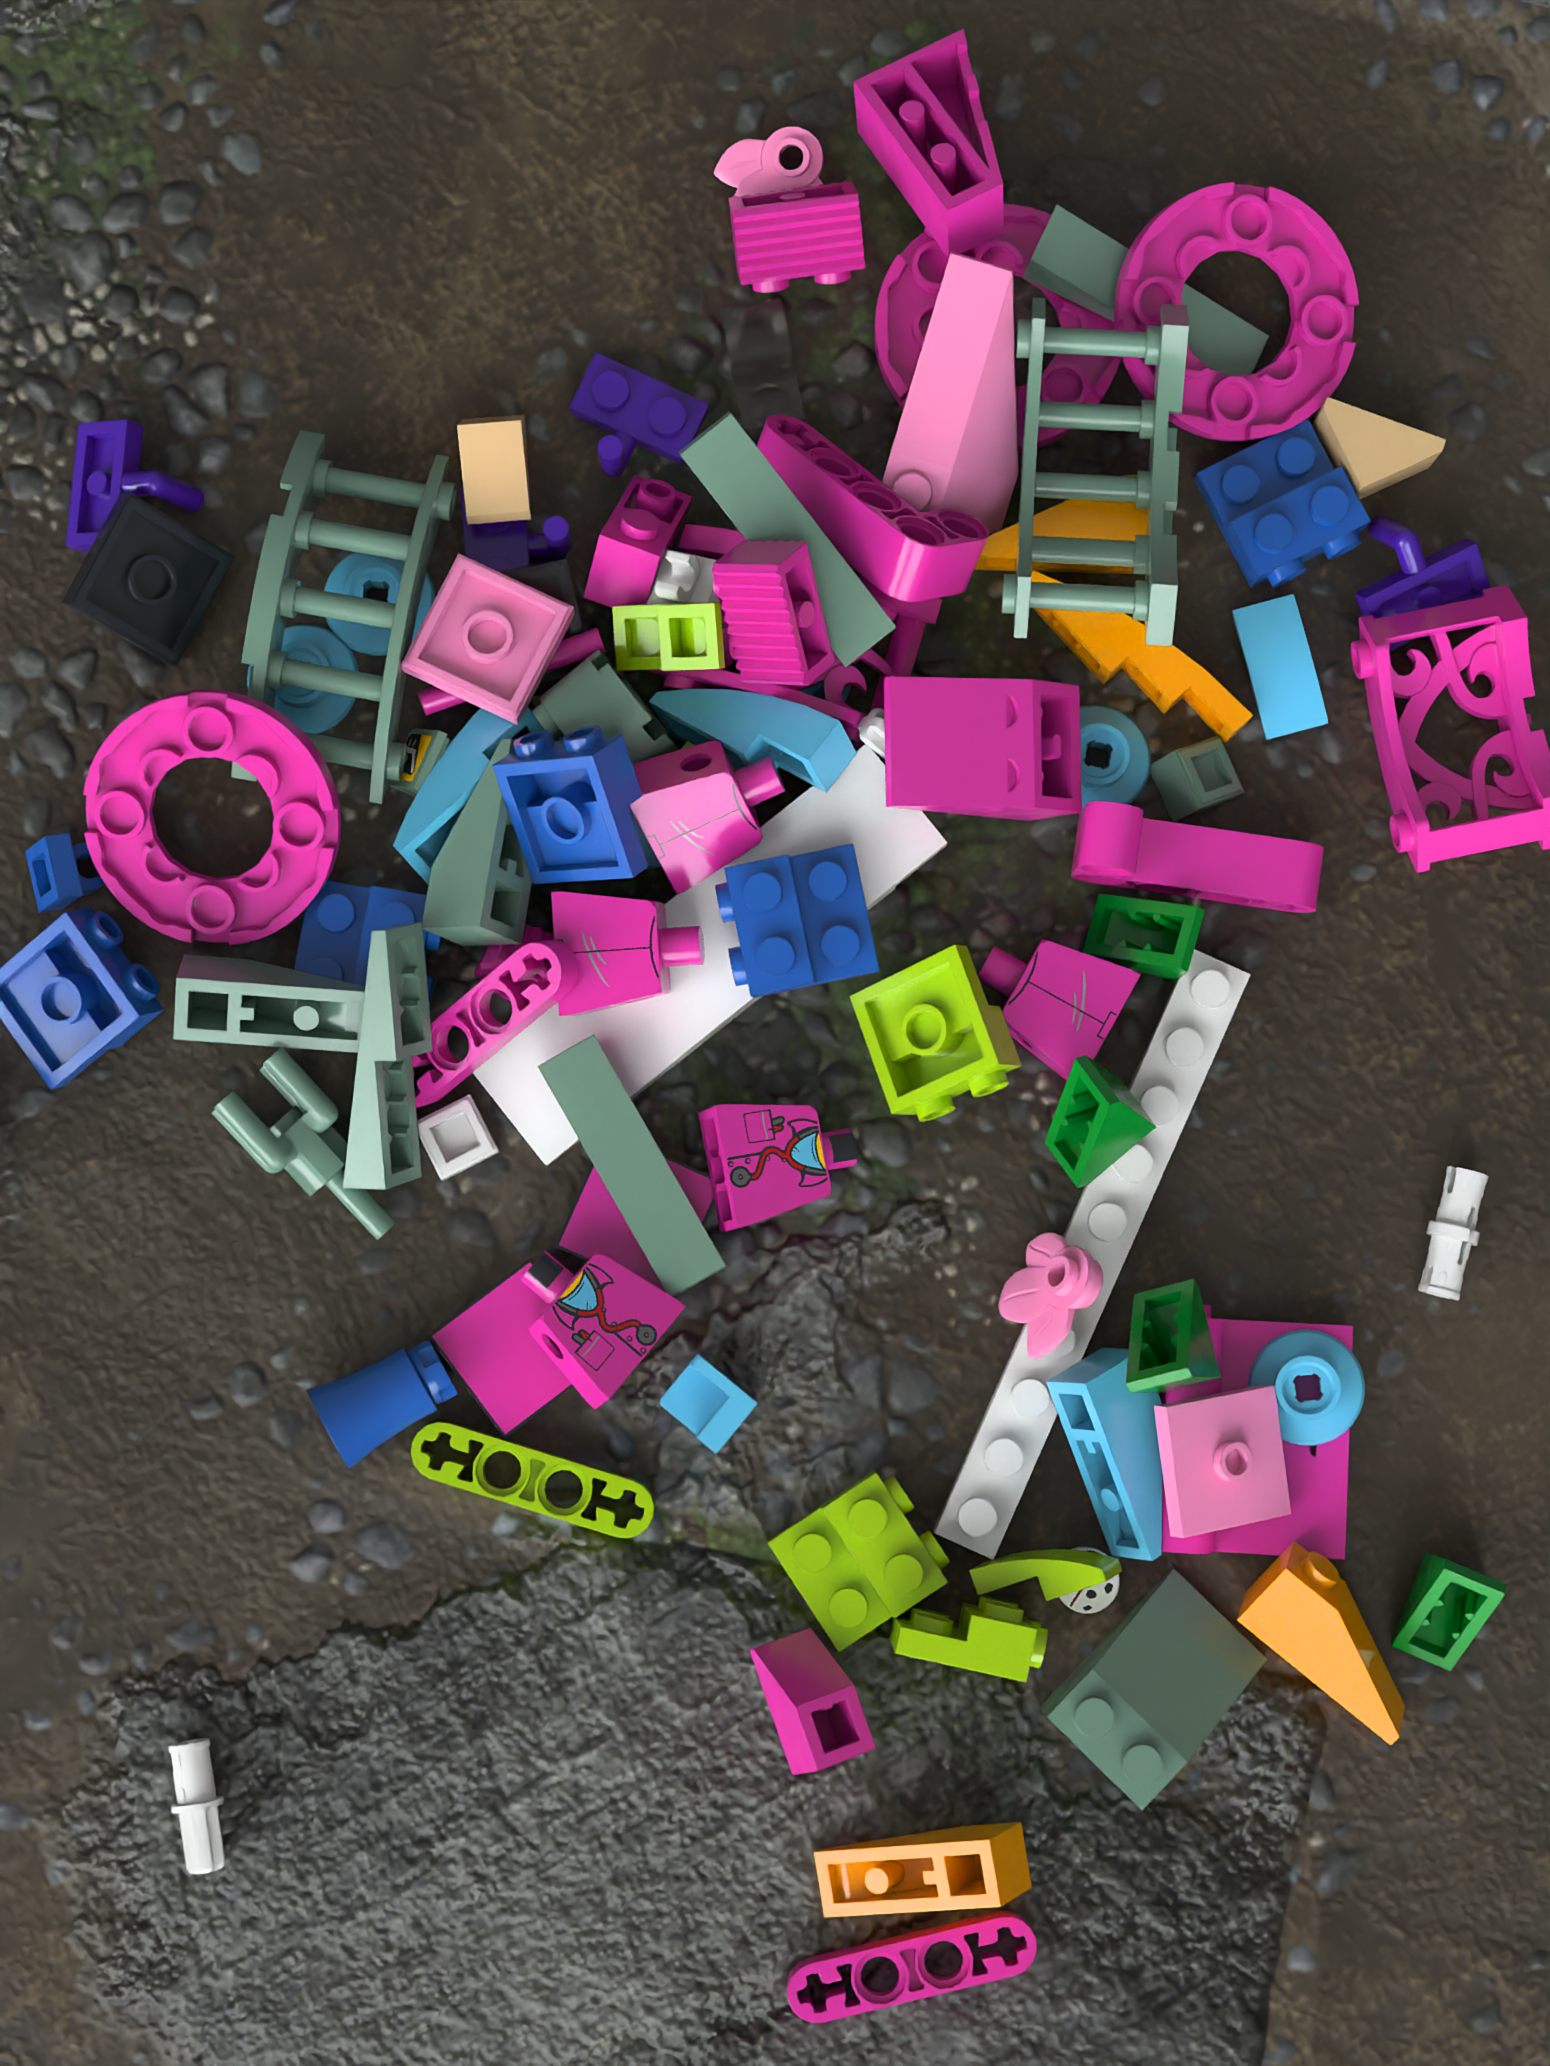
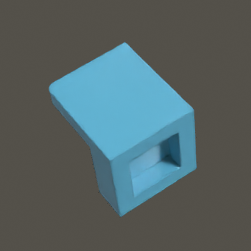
[660,1353,758,1454]

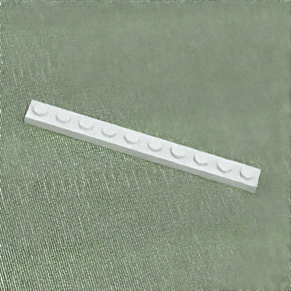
[933,949,1251,1560]

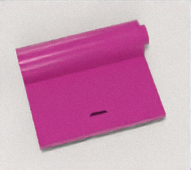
[1158,1305,1353,1560]

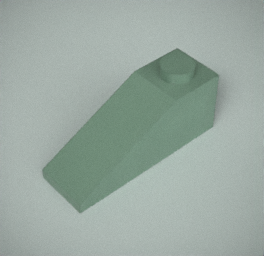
[422,739,532,946]
[173,954,365,1053]

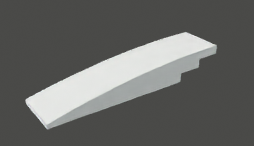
[473,744,947,1166]

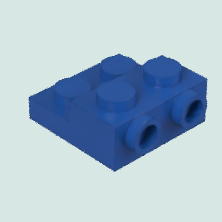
[1193,418,1370,588]
[492,725,648,884]
[715,844,880,998]
[294,881,444,1010]
[0,907,164,1090]

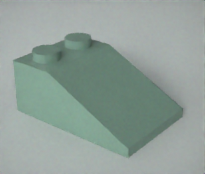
[1040,1567,1267,1810]

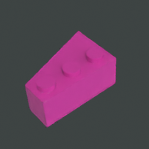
[854,29,1004,259]

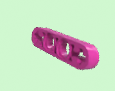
[412,940,578,1108]
[787,1911,1037,2023]

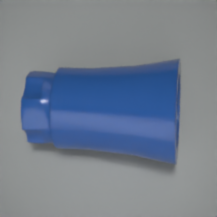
[307,1339,458,1469]

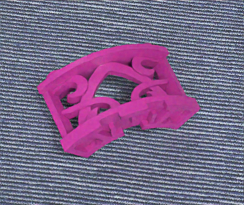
[647,524,942,748]
[1351,585,1550,873]

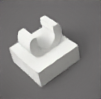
[647,550,720,604]

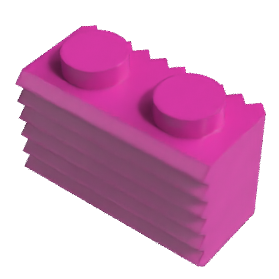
[728,181,865,293]
[712,539,835,686]

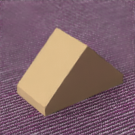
[1312,397,1446,500]
[457,414,531,525]

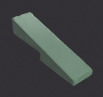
[1022,205,1269,376]
[679,411,896,667]
[343,922,433,1190]
[537,1034,726,1297]

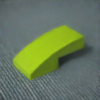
[612,602,725,671]
[969,1549,1122,1601]

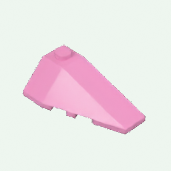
[882,252,1019,534]

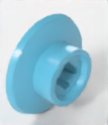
[324,552,435,656]
[247,624,359,734]
[1080,705,1151,809]
[1248,1329,1365,1446]

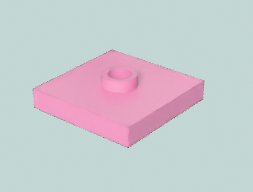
[401,554,575,725]
[1154,1384,1291,1538]

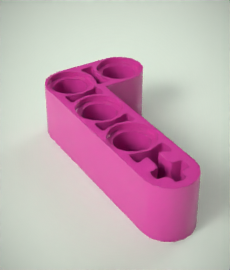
[757,415,990,602]
[1071,801,1324,913]

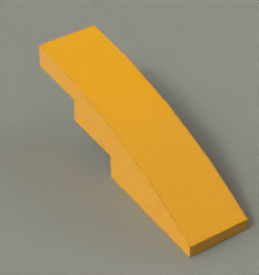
[1031,571,1253,743]

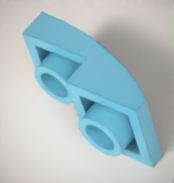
[1232,594,1328,740]

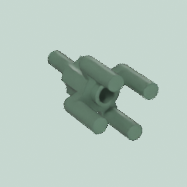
[212,1047,396,1240]

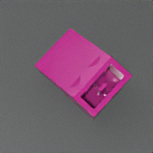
[884,676,1082,821]

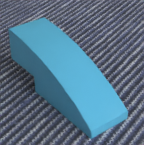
[649,689,857,793]
[393,707,555,885]

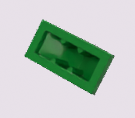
[1082,893,1205,981]
[1044,1055,1156,1188]
[1125,1279,1221,1393]
[1391,1552,1507,1671]

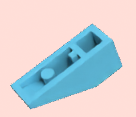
[1046,1348,1163,1561]

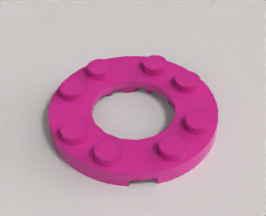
[1114,182,1359,441]
[874,204,1121,453]
[83,690,341,945]

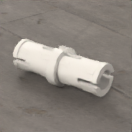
[1418,1166,1489,1300]

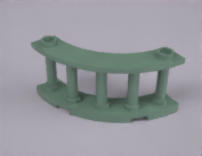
[1002,298,1189,646]
[231,430,457,804]

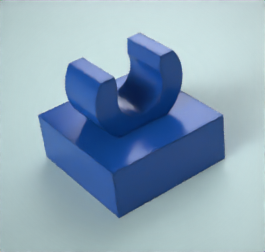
[25,833,104,913]

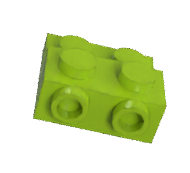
[850,945,1022,1122]
[767,1470,951,1652]
[889,1595,1048,1682]

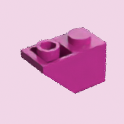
[583,475,693,608]
[749,1628,876,1775]

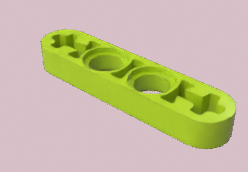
[411,1421,655,1538]

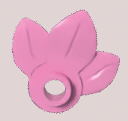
[714,126,824,197]
[998,1232,1103,1359]

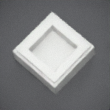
[417,1094,500,1181]

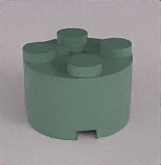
[532,649,679,763]

